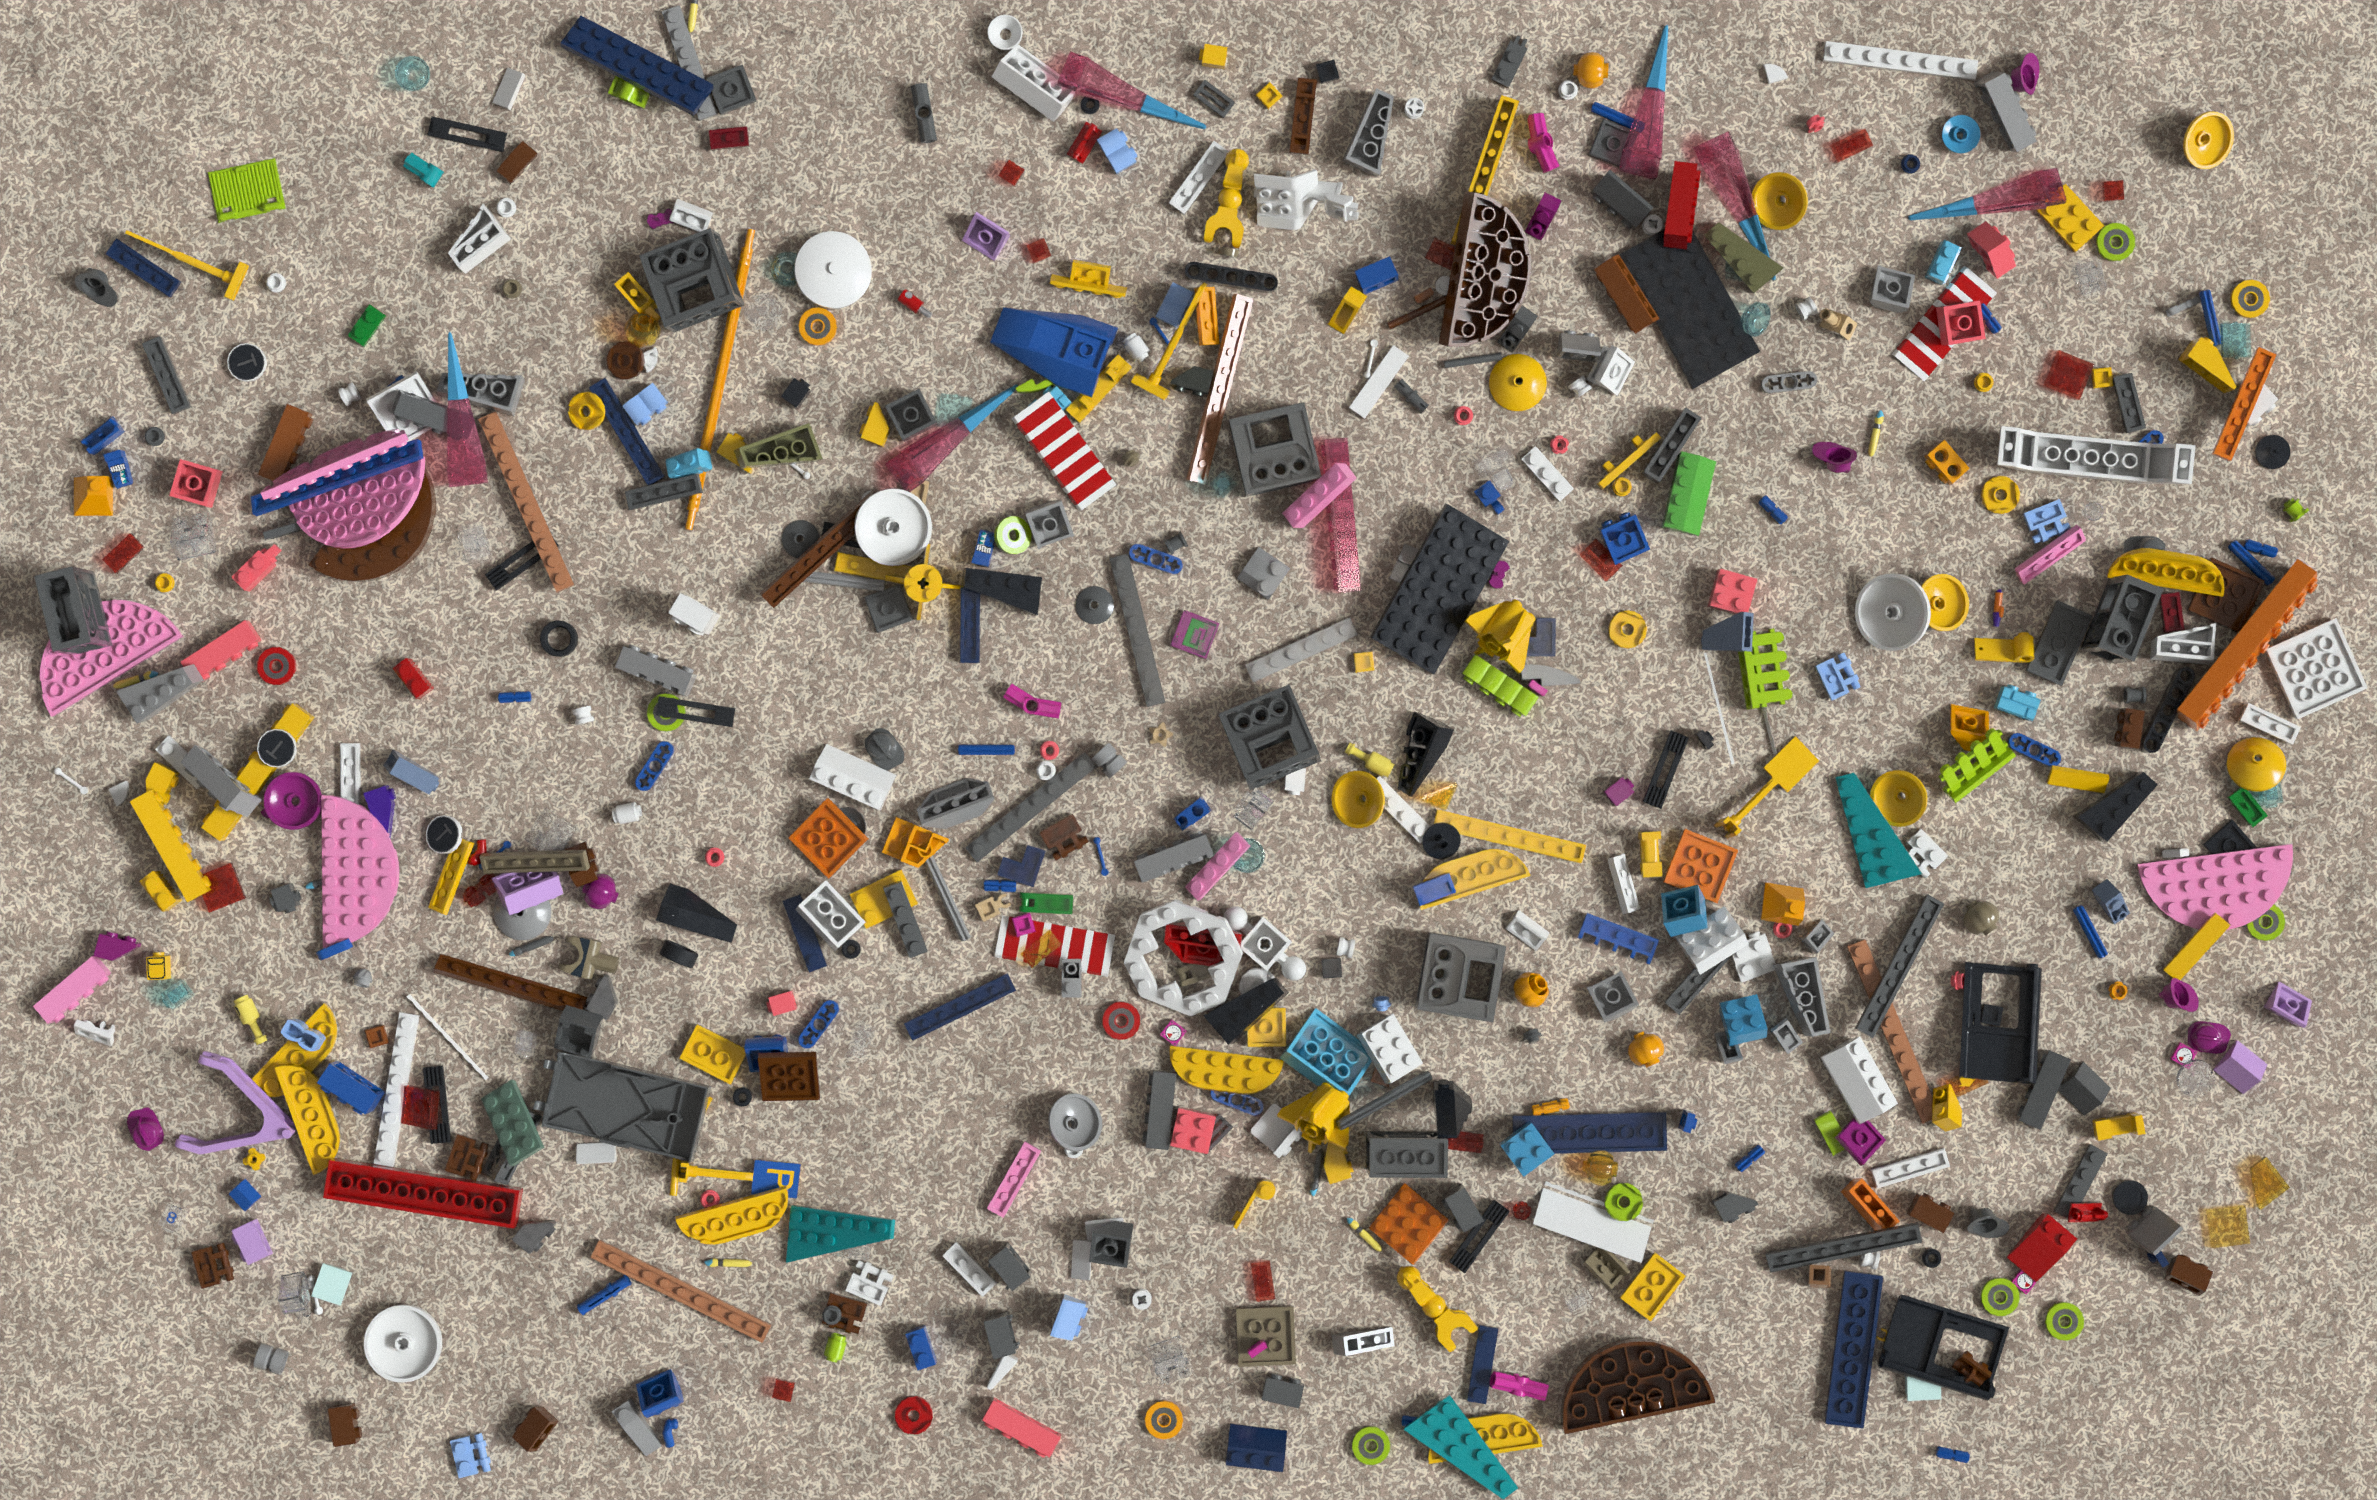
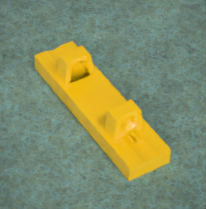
[1066,354,1132,423]
[1597,432,1661,490]

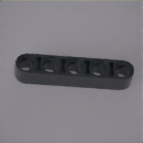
[1185,262,1278,293]
[2140,667,2195,753]

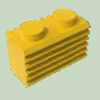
[139,871,182,912]

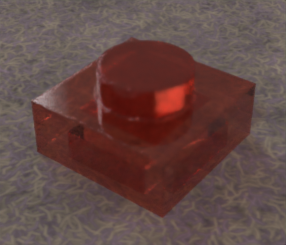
[998,159,1025,187]
[2102,180,2125,202]
[1026,238,1051,264]
[772,1378,796,1402]

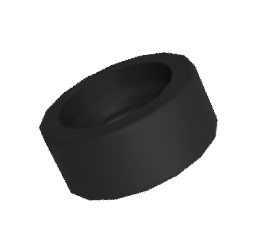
[540,620,578,657]
[660,940,698,968]

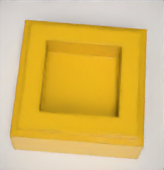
[1255,82,1283,110]
[2091,367,2113,389]
[1353,651,1375,673]

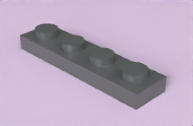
[142,336,192,415]
[625,474,703,510]
[883,880,928,958]
[1664,957,1730,1015]
[2054,1144,2108,1219]

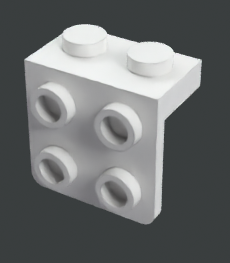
[1251,1104,1302,1158]

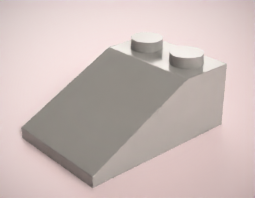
[1557,330,1601,362]
[2126,1206,2183,1256]

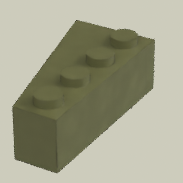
[1704,222,1784,293]
[734,423,823,469]

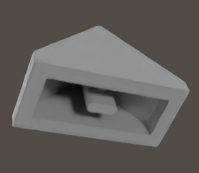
[1799,920,1834,954]
[1714,1031,1743,1064]

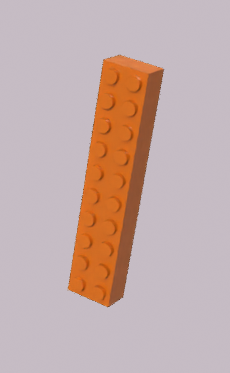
[2177,559,2318,731]

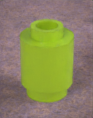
[823,1333,847,1363]

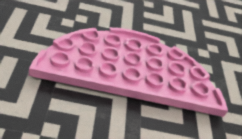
[261,429,408,500]
[289,456,425,549]
[40,600,184,717]
[321,795,399,948]
[2137,844,2293,930]

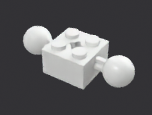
[1223,906,1306,981]

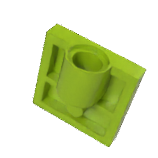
[608,76,650,109]

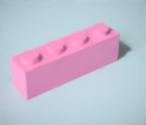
[1282,463,1357,528]
[33,956,111,1024]

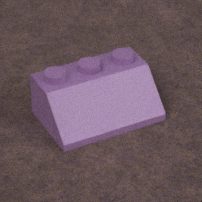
[492,871,563,915]

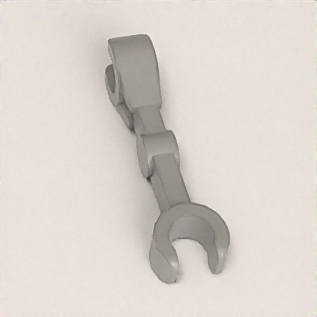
[2166,289,2213,317]

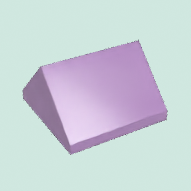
[962,212,1010,261]
[2264,982,2312,1028]
[2213,1040,2267,1094]

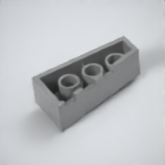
[1973,71,2037,152]
[1342,88,1394,177]
[437,373,525,416]
[615,644,697,696]
[116,664,204,723]
[181,745,262,817]
[1134,831,1214,883]
[1773,957,1831,1037]

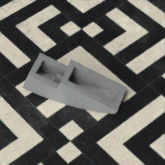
[1520,664,1580,686]

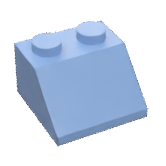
[1050,1294,1088,1341]

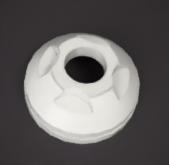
[988,15,1023,50]

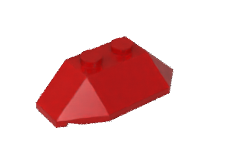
[1164,922,1242,966]

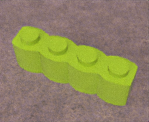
[1461,654,1539,717]

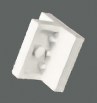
[1586,345,1635,396]

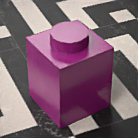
[1603,777,1634,806]

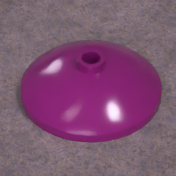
[264,772,322,830]

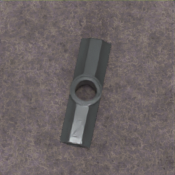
[911,83,937,144]

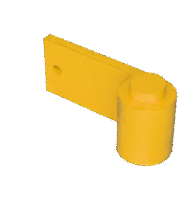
[1974,632,2035,663]
[1231,1179,1276,1229]

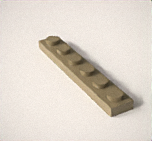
[479,850,590,874]

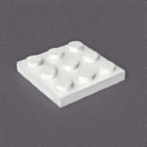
[366,371,437,442]

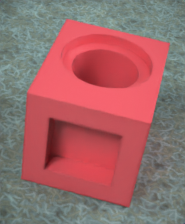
[766,990,798,1016]

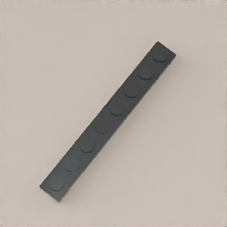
[1110,554,1166,707]
[965,752,1097,862]
[1855,894,1944,1038]
[1766,1222,1923,1273]

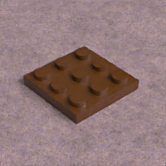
[2187,557,2264,633]
[758,1052,820,1101]

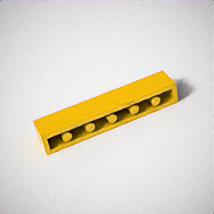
[130,789,211,902]

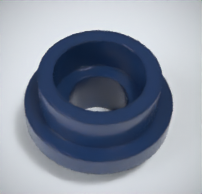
[1901,154,1920,174]

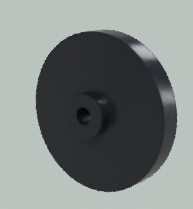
[2255,435,2290,469]
[2112,1180,2148,1215]

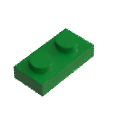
[348,304,386,347]
[2227,787,2268,828]

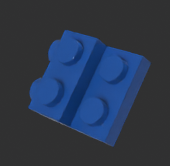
[1598,512,1650,565]

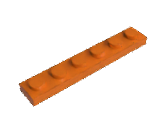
[2212,347,2277,461]

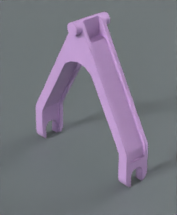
[175,1051,297,1154]

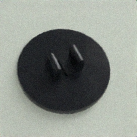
[1422,822,1461,859]

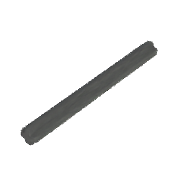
[1336,1071,1432,1130]

